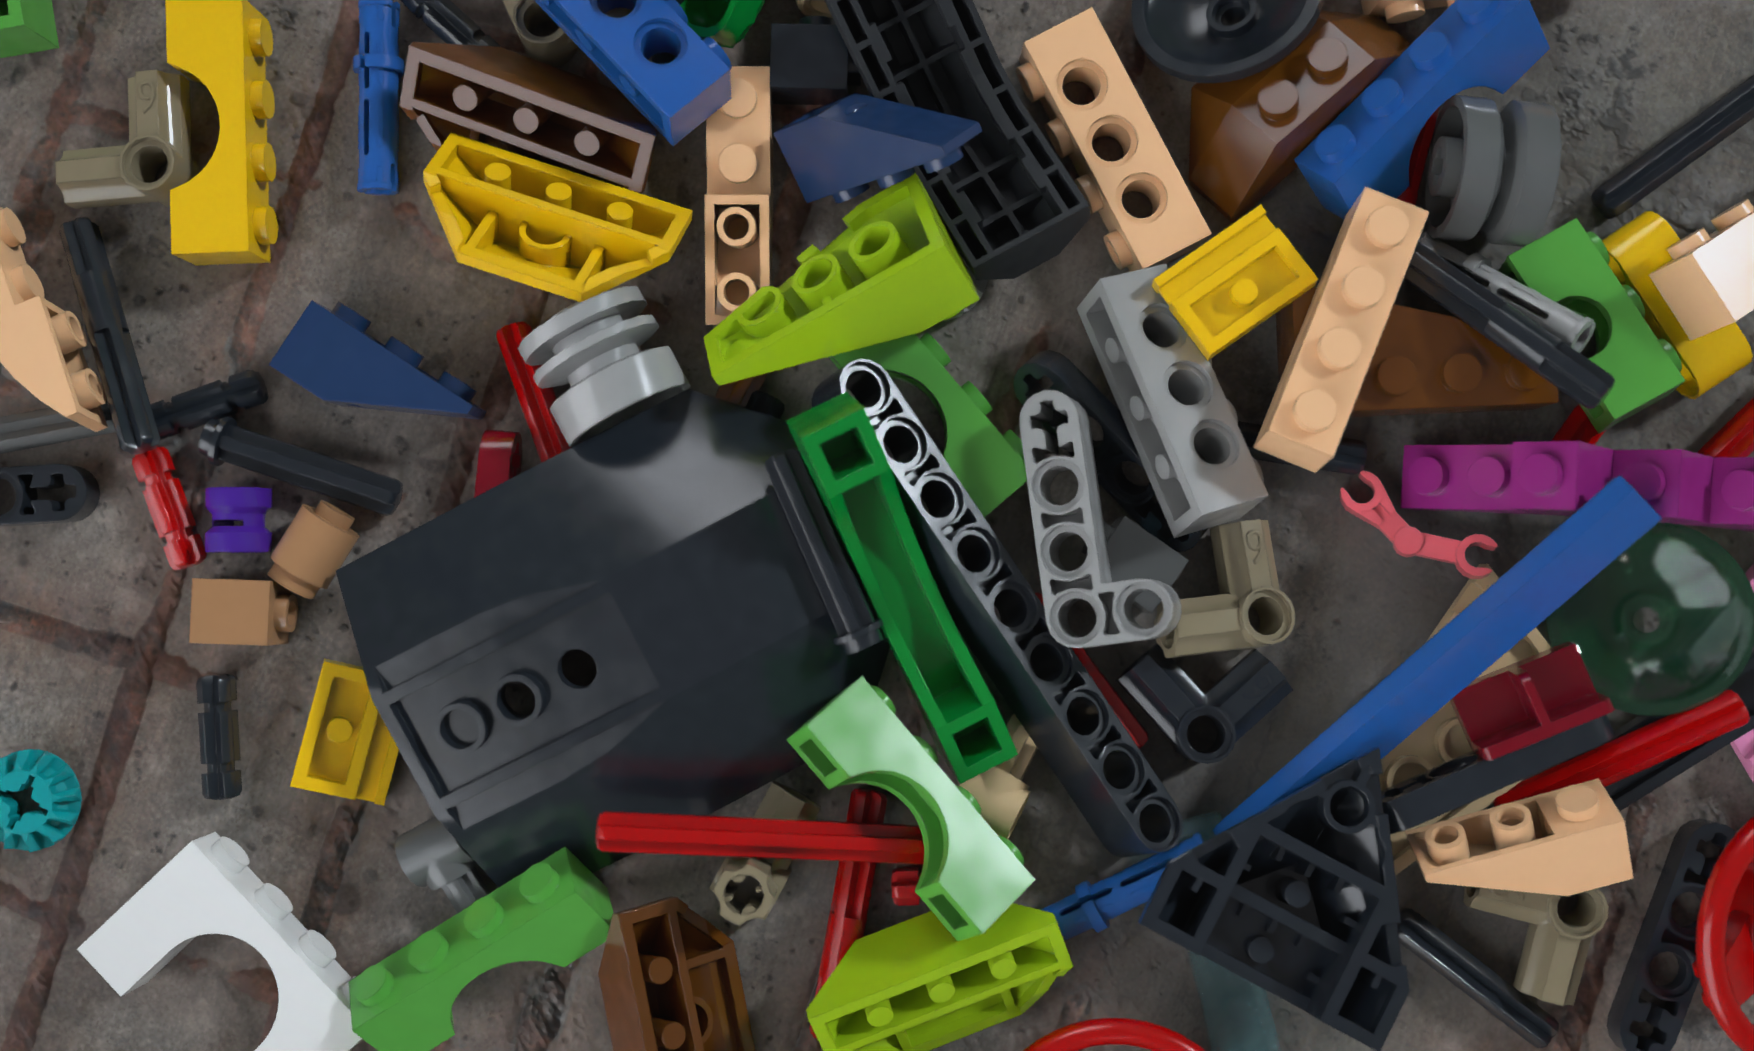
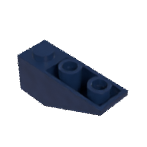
[773,93,982,204]
[269,300,487,420]

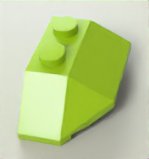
[806,903,1073,1051]

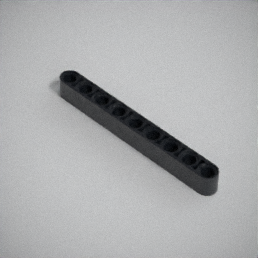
[812,358,1183,857]

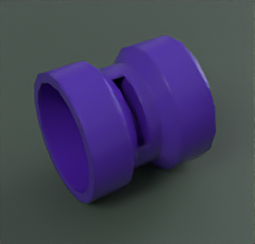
[205,487,272,553]

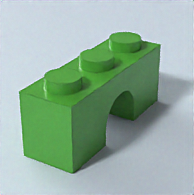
[1498,218,1686,434]

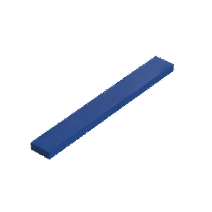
[1212,475,1662,835]

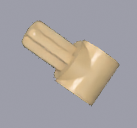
[959,714,1038,839]

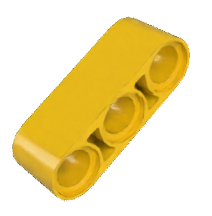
[1602,211,1753,399]

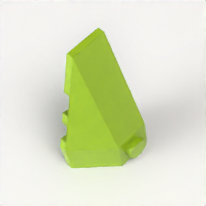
[703,172,980,386]

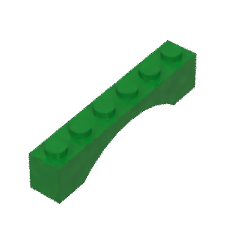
[786,392,1019,784]

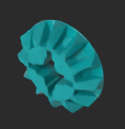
[0,749,82,852]

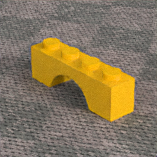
[165,0,278,265]

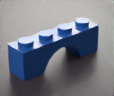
[1294,0,1550,220]

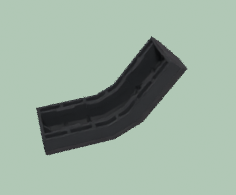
[824,0,1091,280]

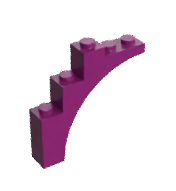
[1400,441,1754,532]

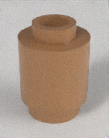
[267,500,360,599]

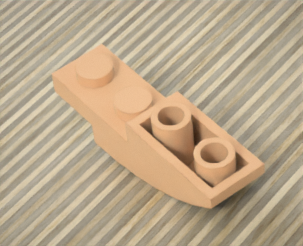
[704,66,773,325]
[0,207,108,432]

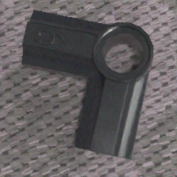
[1116,644,1293,764]

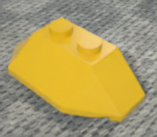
[423,133,693,302]

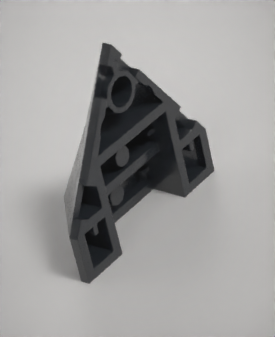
[1138,747,1410,1051]

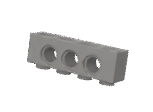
[1076,264,1269,538]

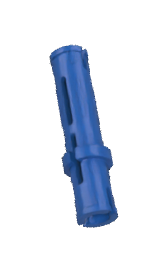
[353,0,405,196]
[1040,832,1205,942]

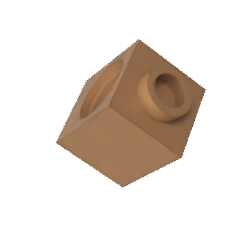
[189,578,298,646]

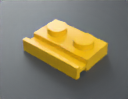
[1152,204,1318,361]
[290,658,399,806]

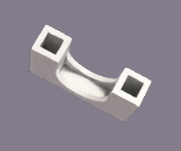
[77,832,362,1051]

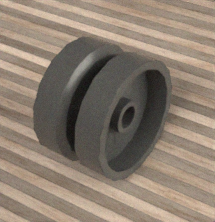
[1422,94,1562,247]

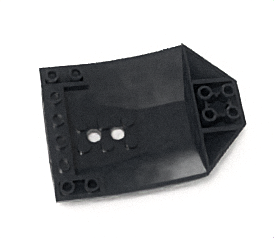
[336,389,890,887]

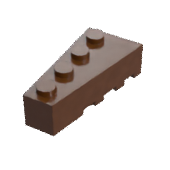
[1276,288,1559,417]

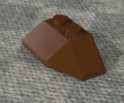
[1189,10,1411,223]
[399,42,659,194]
[598,896,755,1051]

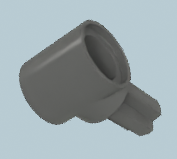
[395,817,491,913]

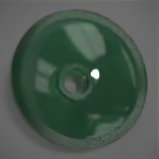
[1546,523,1754,716]

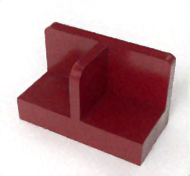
[1450,641,1615,761]

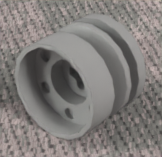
[518,286,691,447]

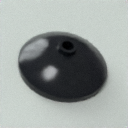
[1131,0,1324,83]

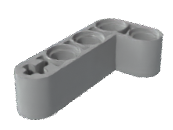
[1019,390,1182,648]

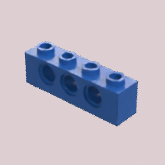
[534,0,732,146]

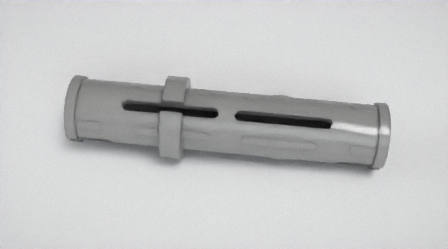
[1418,231,1596,353]

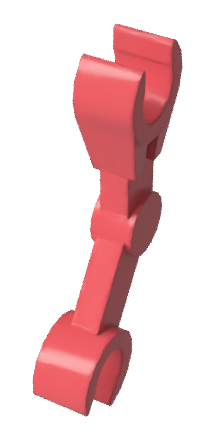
[1339,471,1498,579]

